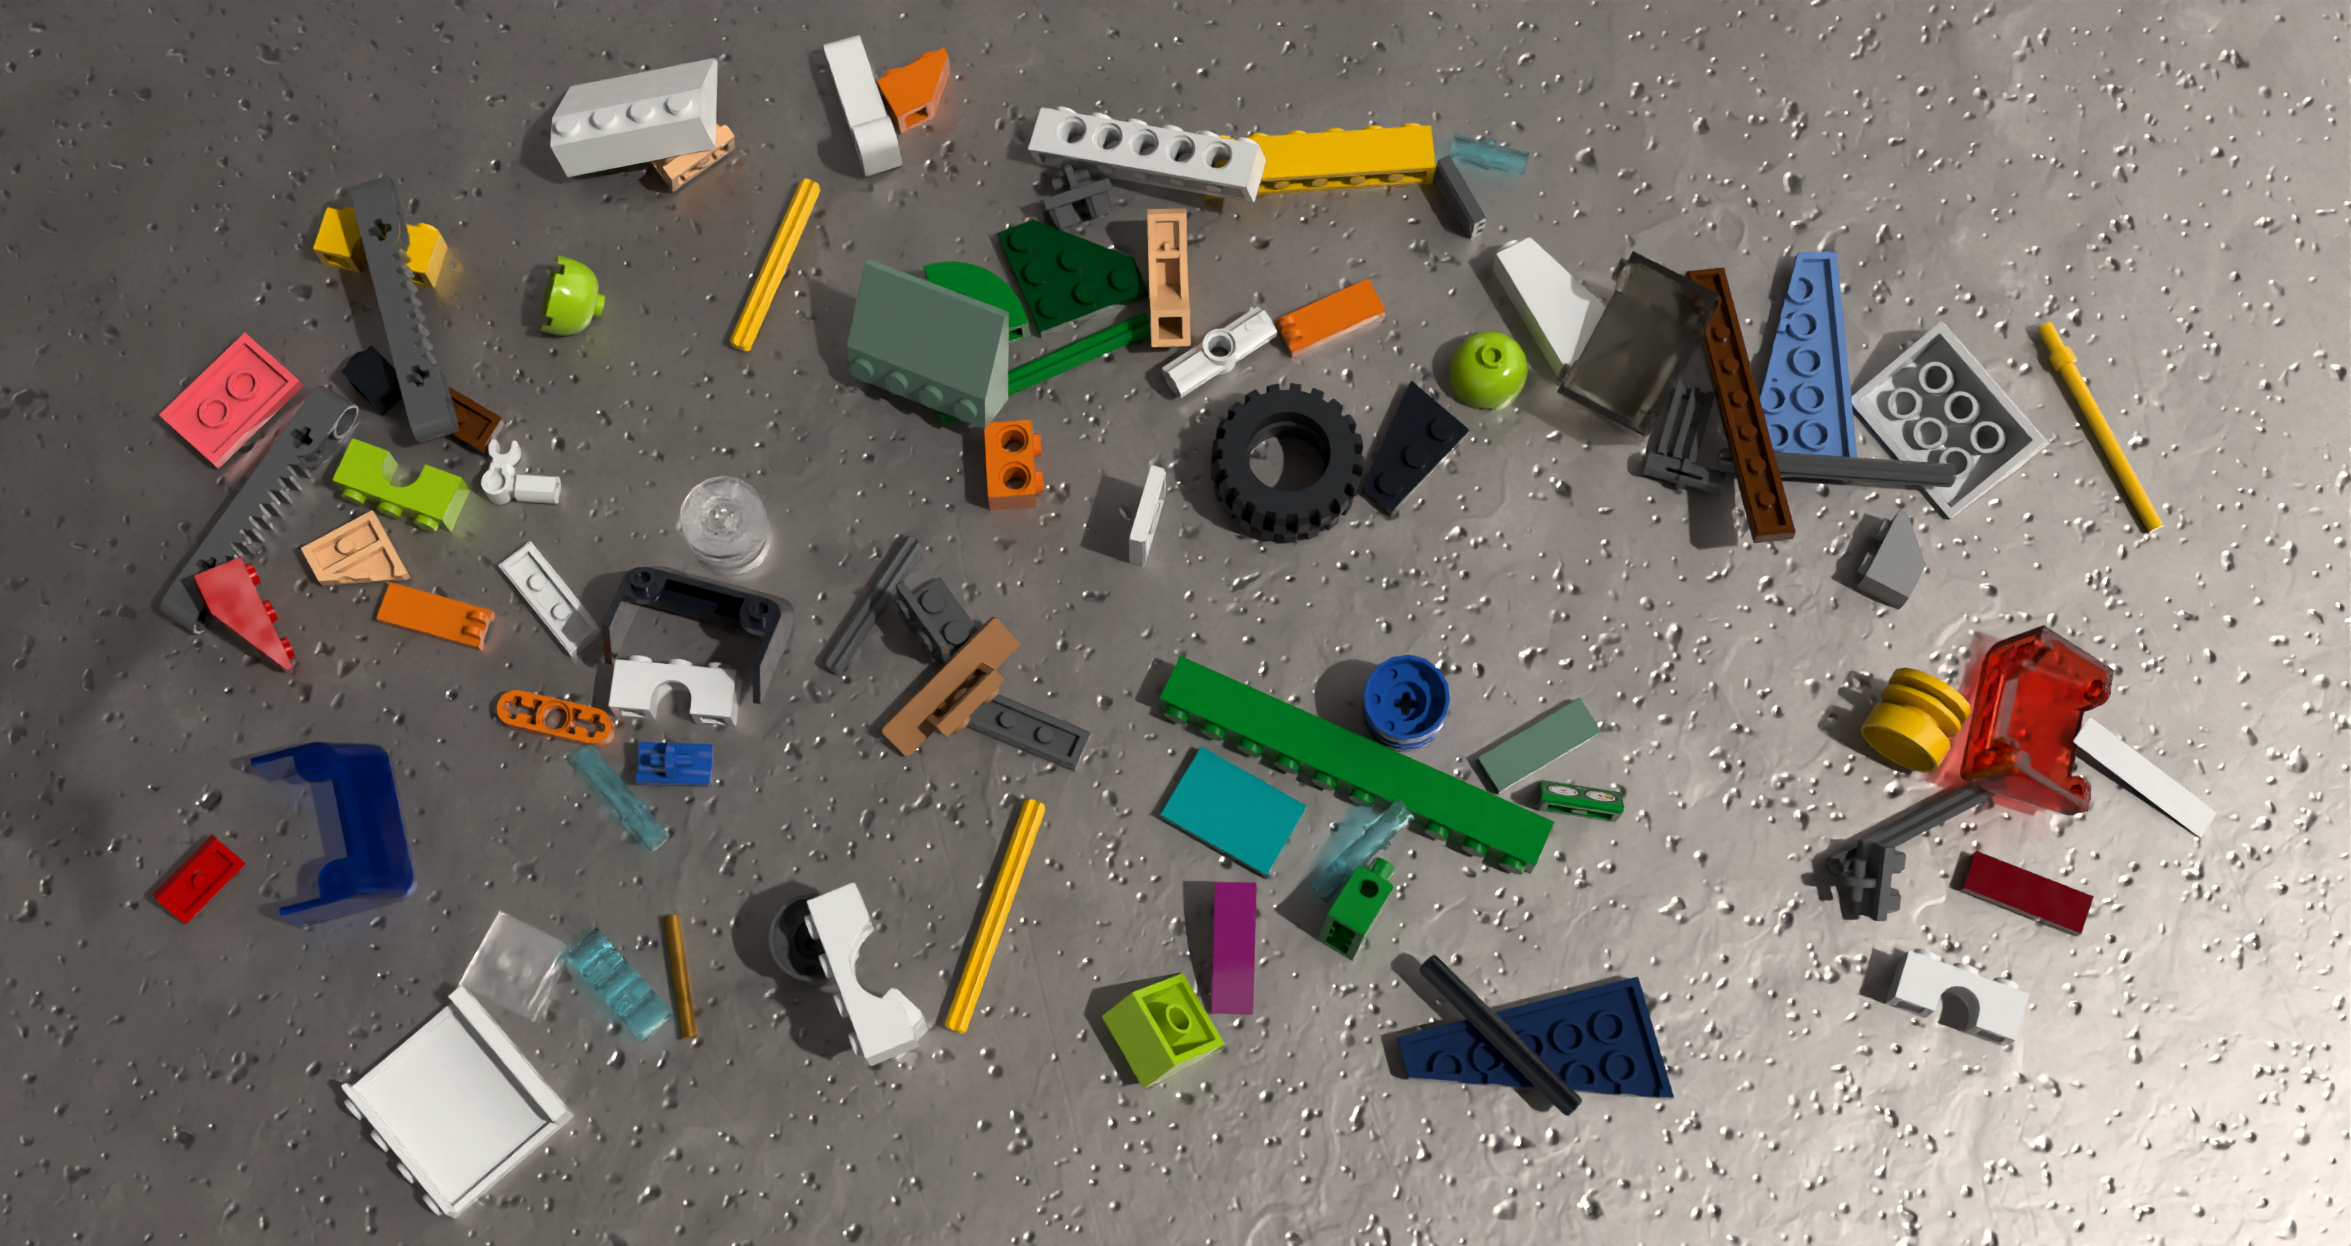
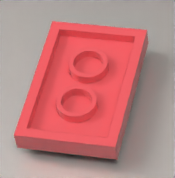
[159,332,303,469]

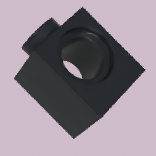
[342,345,403,416]

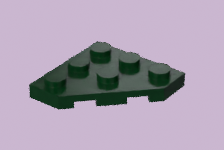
[997,219,1148,338]

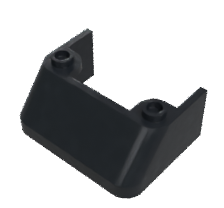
[601,566,794,705]

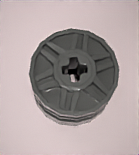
[768,893,864,988]

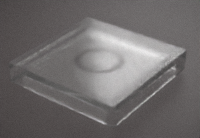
[459,911,575,1023]

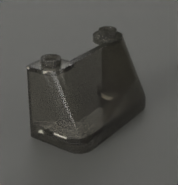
[1555,251,1719,443]

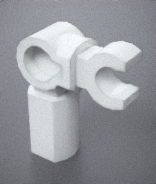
[481,439,561,505]

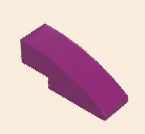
[1211,882,1256,1015]

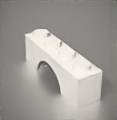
[804,882,919,1066]

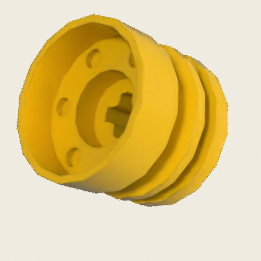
[1860,667,1971,773]

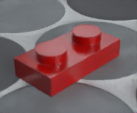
[152,834,246,924]

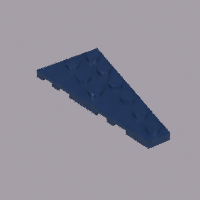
[1396,976,1674,1100]

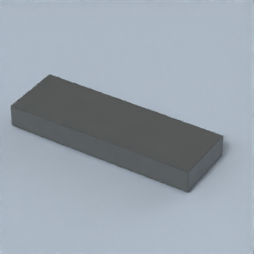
[966,694,1091,772]

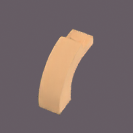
[1147,208,1191,347]

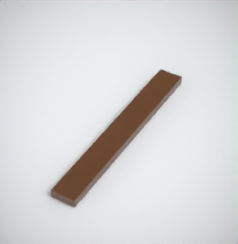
[1684,267,1796,543]

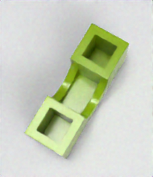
[332,438,470,532]

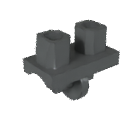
[1040,162,1112,230]
[1839,840,1906,921]

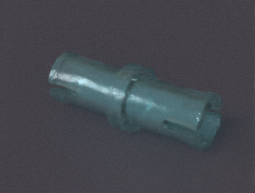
[1449,133,1529,176]

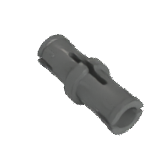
[1643,451,1726,496]

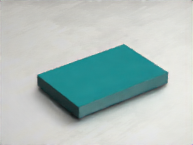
[1160,746,1307,878]

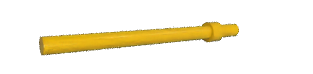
[2037,322,2163,533]

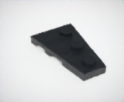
[1361,380,1470,517]

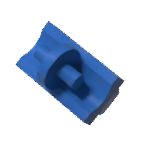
[636,742,714,787]

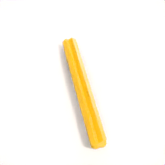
[730,178,820,352]

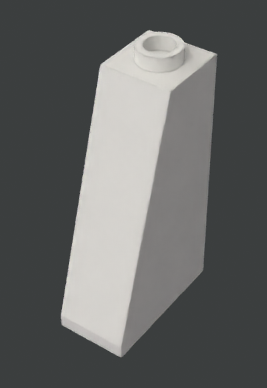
[1492,237,1634,383]

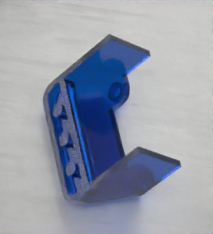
[250,742,417,929]

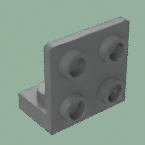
[894,577,978,665]

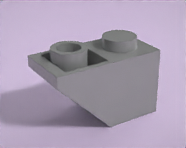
[1857,509,1926,610]

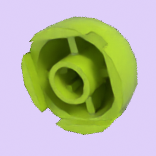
[539,255,605,336]
[1449,330,1528,411]

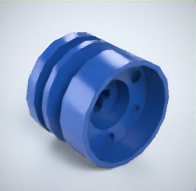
[1362,655,1450,752]

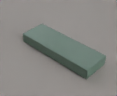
[1476,698,1602,794]

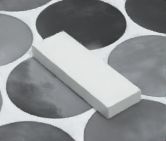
[498,541,602,657]

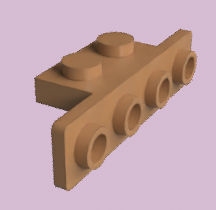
[880,617,1020,757]

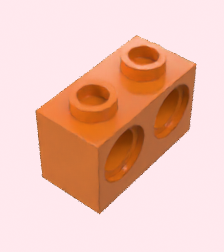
[984,420,1044,510]

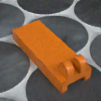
[1274,278,1386,358]
[376,582,495,652]

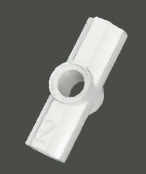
[1162,306,1277,398]

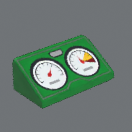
[1537,780,1624,822]

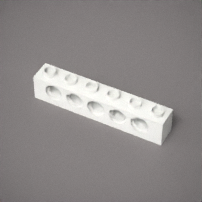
[1028,106,1266,203]

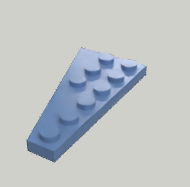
[1759,251,1857,477]

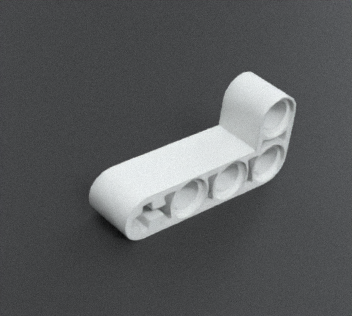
[822,34,902,177]

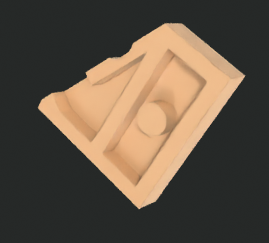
[301,510,411,586]

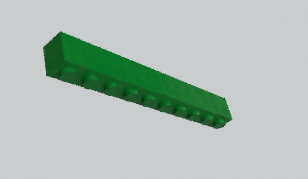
[1159,656,1554,875]

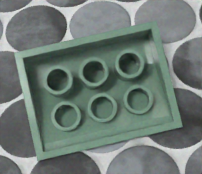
[847,259,1009,429]

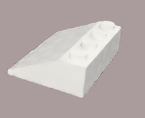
[550,58,718,177]
[1851,322,2049,519]

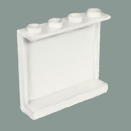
[341,985,575,1219]

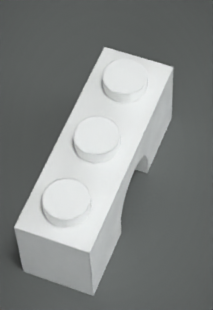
[609,655,742,727]
[1885,949,2030,1047]

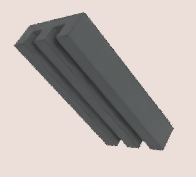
[1434,155,1486,239]
[1656,382,1715,464]

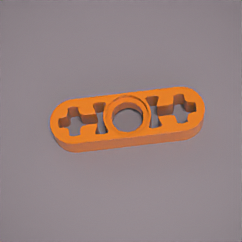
[497,690,615,748]

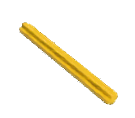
[945,799,1045,1034]

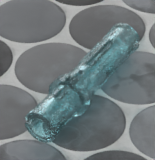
[573,745,670,851]
[1309,798,1415,902]

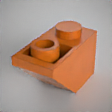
[876,47,950,134]

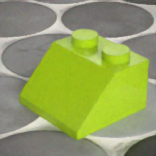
[1102,973,1225,1089]

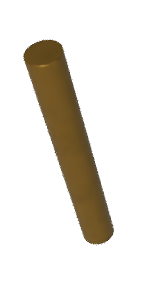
[663,915,698,1040]

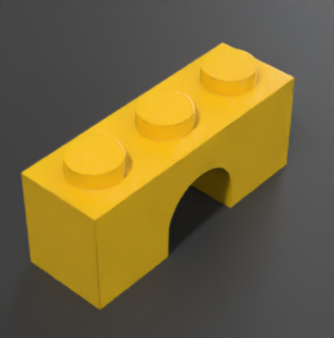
[313,207,448,289]

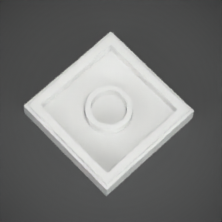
[1129,465,1166,567]

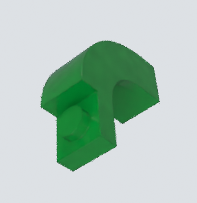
[923,261,1030,344]

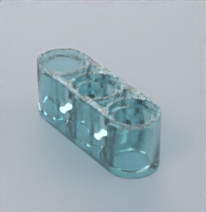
[565,927,676,1043]

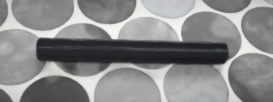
[1419,955,1582,1116]

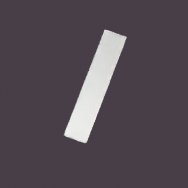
[2073,717,2218,838]

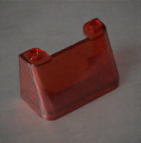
[1960,625,2114,816]

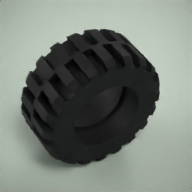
[1211,383,1364,543]

